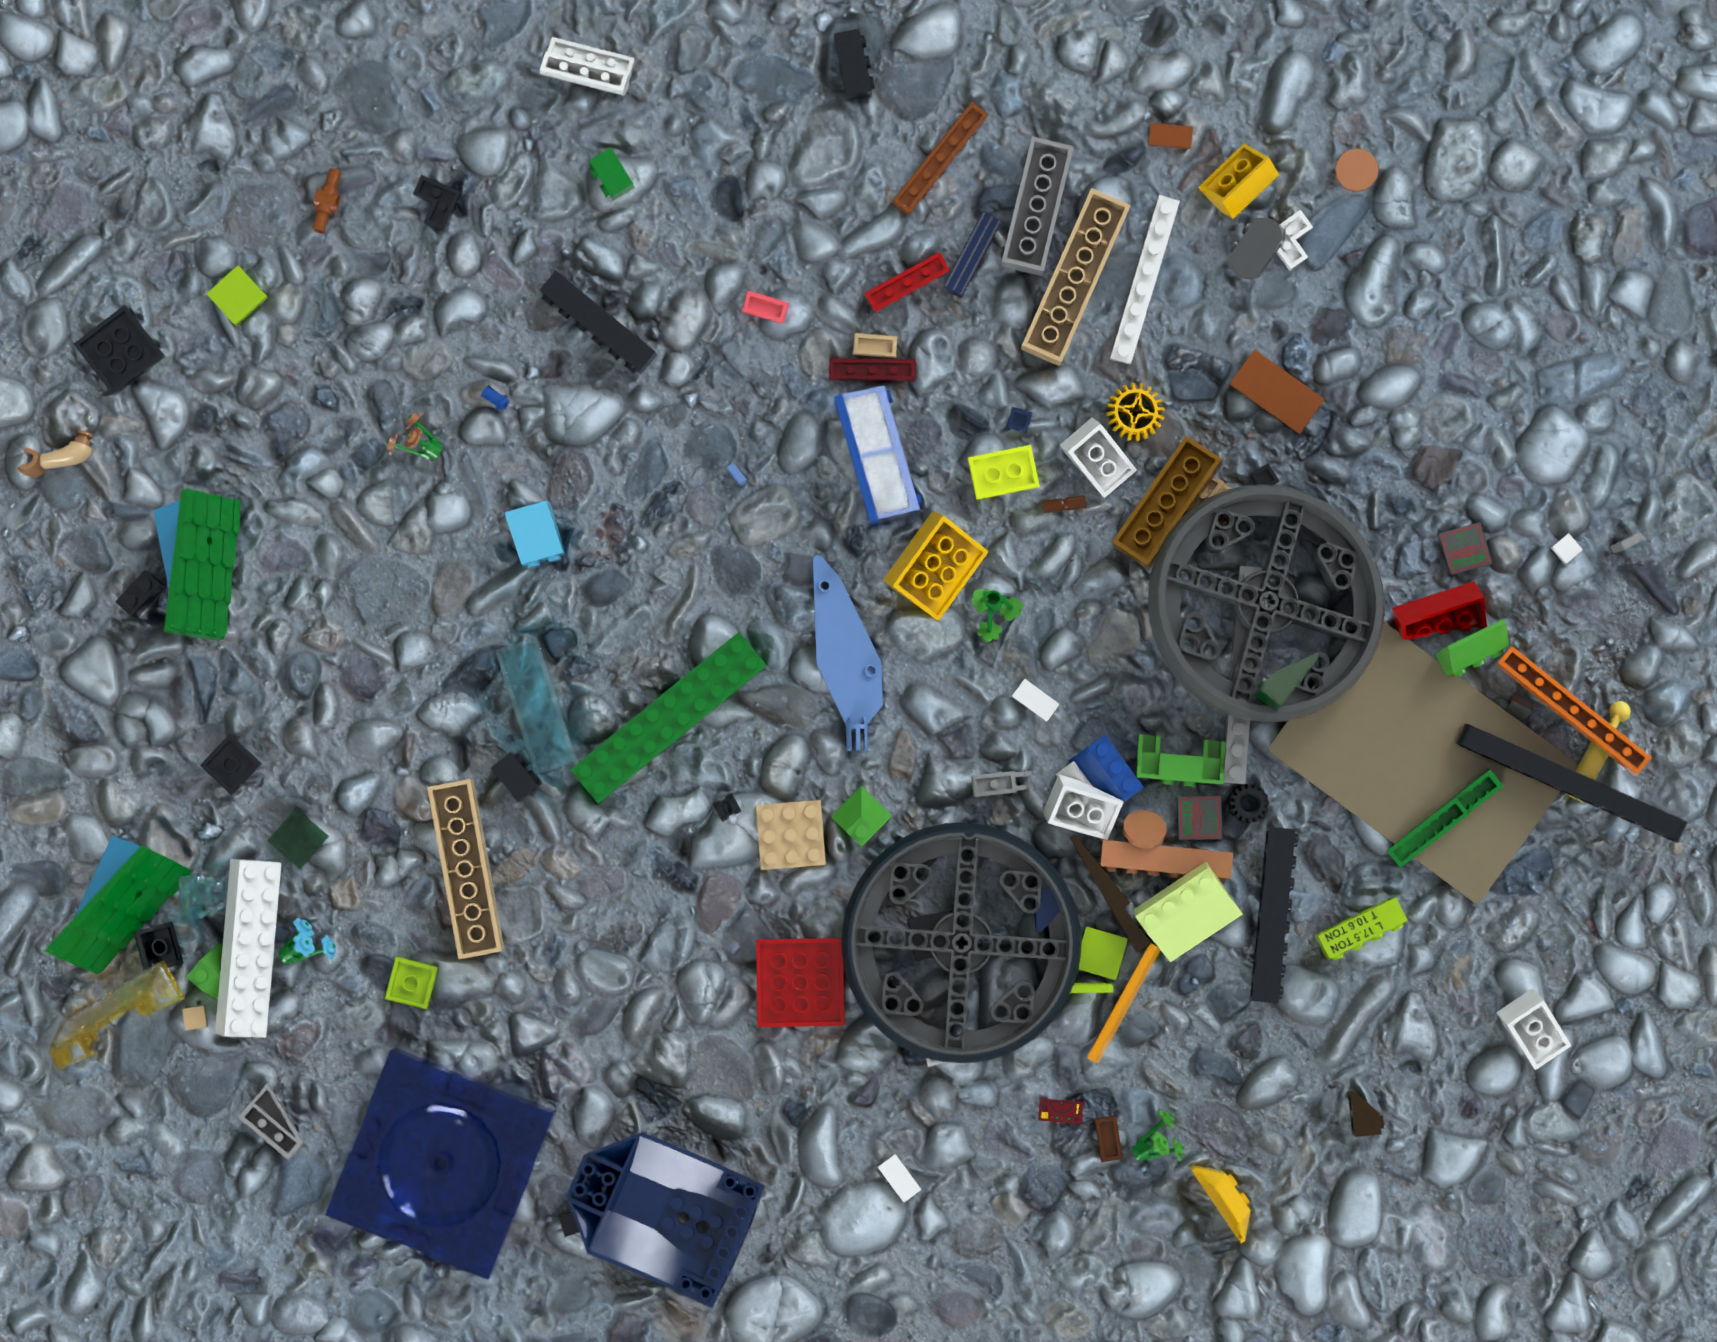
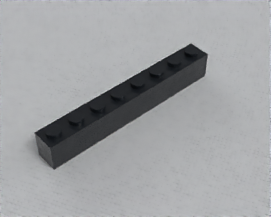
[1250,827,1299,1004]

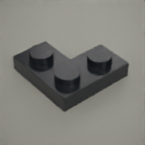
[413,175,462,232]

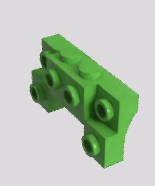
[1135,734,1226,787]

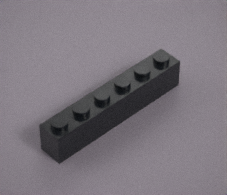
[539,271,657,375]

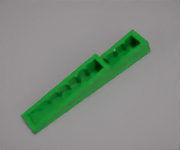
[1386,768,1504,868]

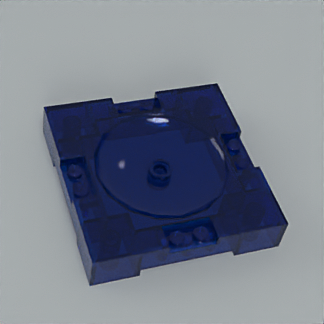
[325,1048,557,1280]

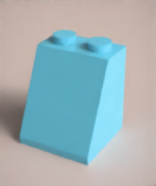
[505,500,565,569]

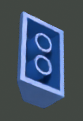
[1068,735,1144,802]

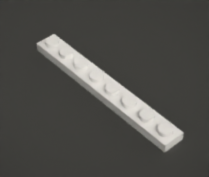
[1110,195,1180,365]

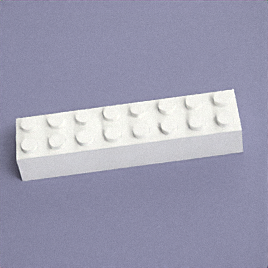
[215,859,281,1037]

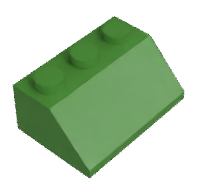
[1435,619,1509,678]

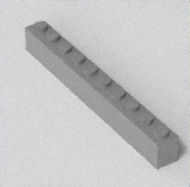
[1224,566,1262,785]

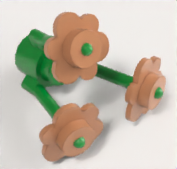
[386,412,443,461]

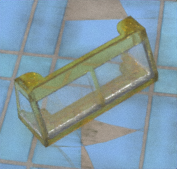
[48,960,185,1071]

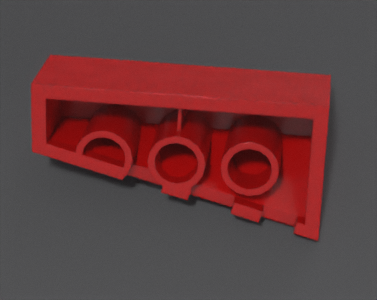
[1392,581,1487,640]

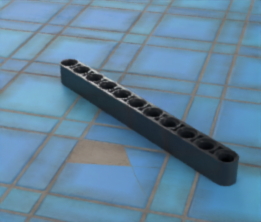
[1456,724,1688,843]

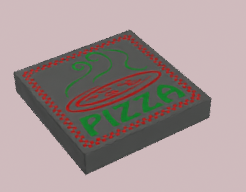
[1437,522,1492,576]
[1177,796,1222,840]

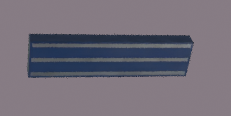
[943,211,1002,297]

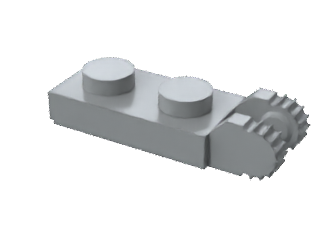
[971,771,1034,797]

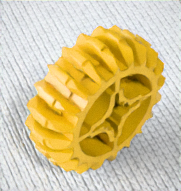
[1106,383,1165,441]

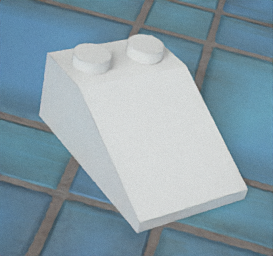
[1059,417,1137,498]
[1043,774,1123,840]
[1496,988,1571,1070]

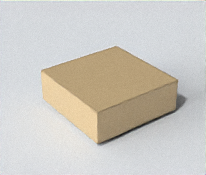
[182,1005,208,1030]

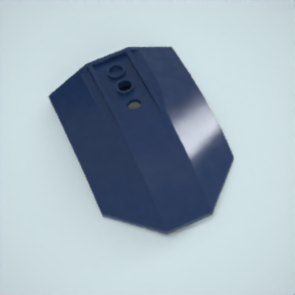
[566,1132,766,1308]

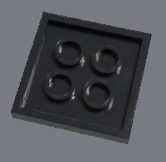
[74,305,166,396]

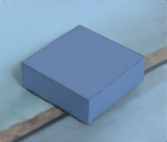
[727,463,747,487]

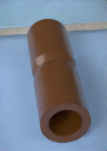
[1042,495,1087,513]

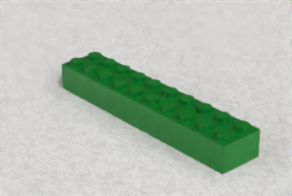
[571,632,768,804]

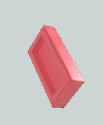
[742,291,789,324]

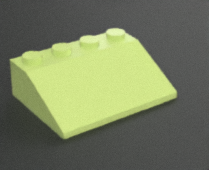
[1134,861,1243,962]

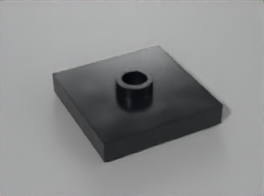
[200,734,263,795]
[908,910,957,961]

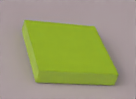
[206,265,268,326]
[1079,926,1128,980]
[385,956,439,1010]

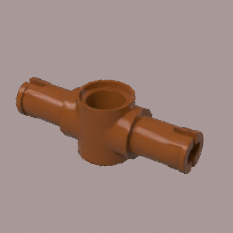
[312,168,342,234]

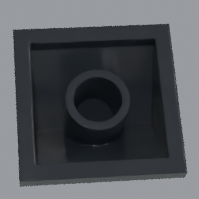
[133,921,184,974]

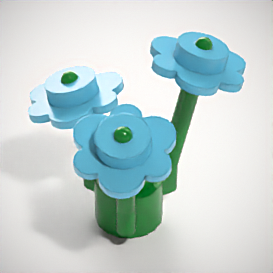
[278,918,336,964]

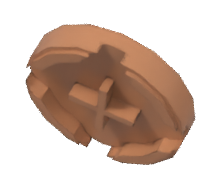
[1334,148,1378,192]
[1123,810,1167,849]

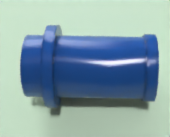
[481,385,510,411]

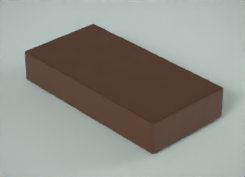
[1094,1115,1123,1163]

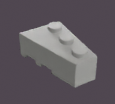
[238,1083,305,1160]

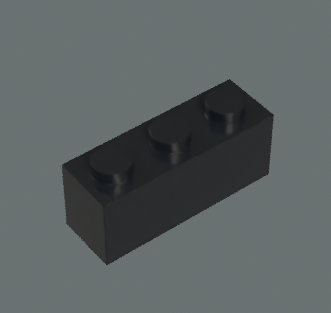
[834,29,875,101]

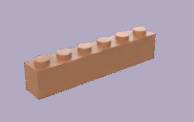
[1099,840,1233,883]

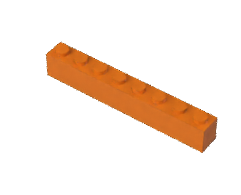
[1497,646,1652,777]

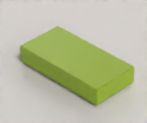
[1070,982,1113,993]

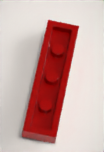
[865,252,950,313]

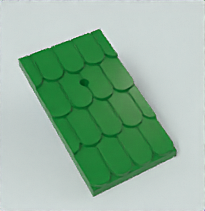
[153,488,241,641]
[43,835,193,974]

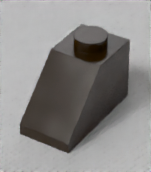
[1347,1091,1384,1137]

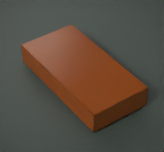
[1148,123,1193,149]

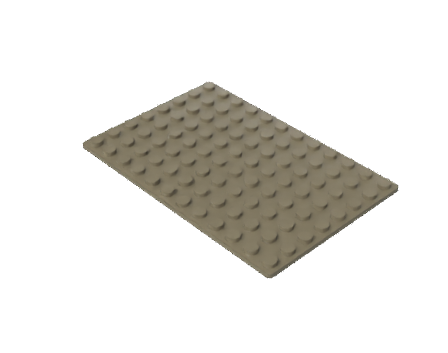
[1268,622,1578,903]

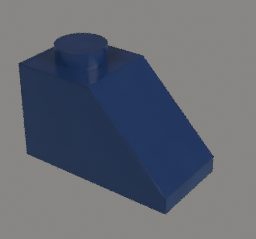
[1034,888,1060,932]

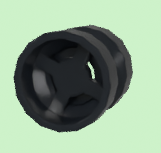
[712,793,742,822]

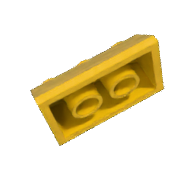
[1198,143,1279,219]

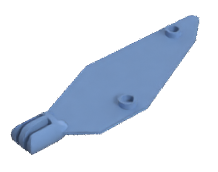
[813,555,883,751]

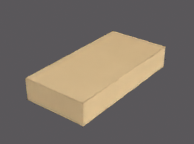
[853,333,897,359]

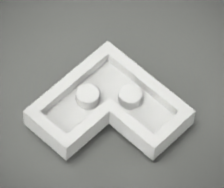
[1276,210,1313,271]

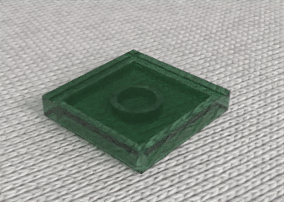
[268,808,329,869]

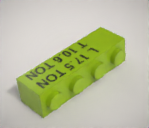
[1315,897,1408,961]

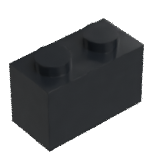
[115,570,167,618]
[491,752,540,802]

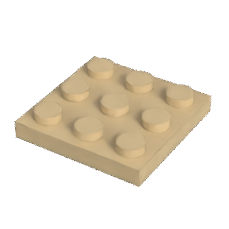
[756,800,826,870]

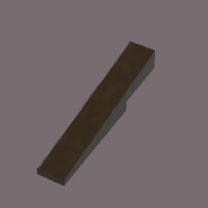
[1069,835,1151,953]

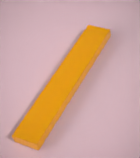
[1087,943,1161,1064]

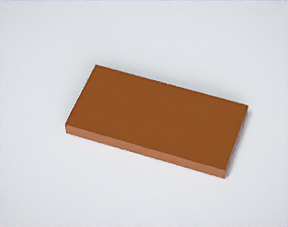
[1229,349,1325,435]

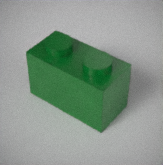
[588,147,635,201]

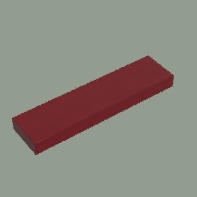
[829,358,915,382]

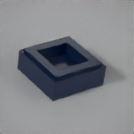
[1006,407,1033,434]

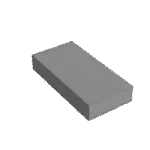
[1610,532,1643,553]

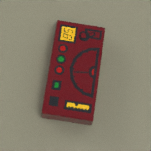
[1038,1098,1084,1124]

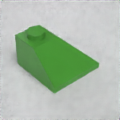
[831,786,892,847]
[186,942,223,1000]

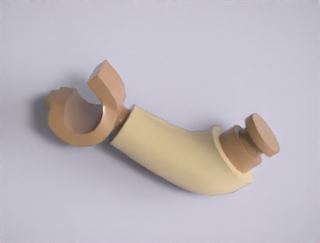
[17,430,93,478]

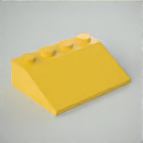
[882,511,989,621]

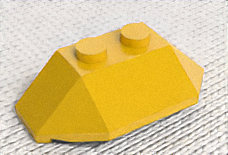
[1189,1165,1251,1244]

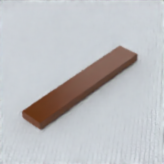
[892,102,989,216]

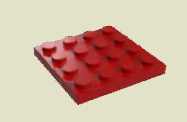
[756,938,845,1027]

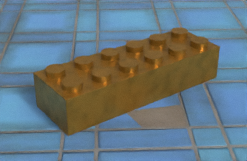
[1112,436,1223,570]

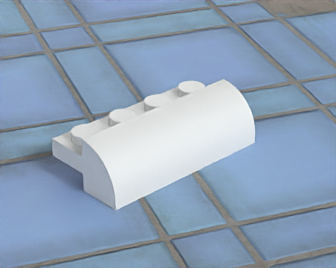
[540,37,635,96]

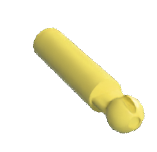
[1566,701,1631,802]

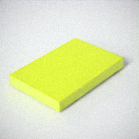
[967,445,1040,500]

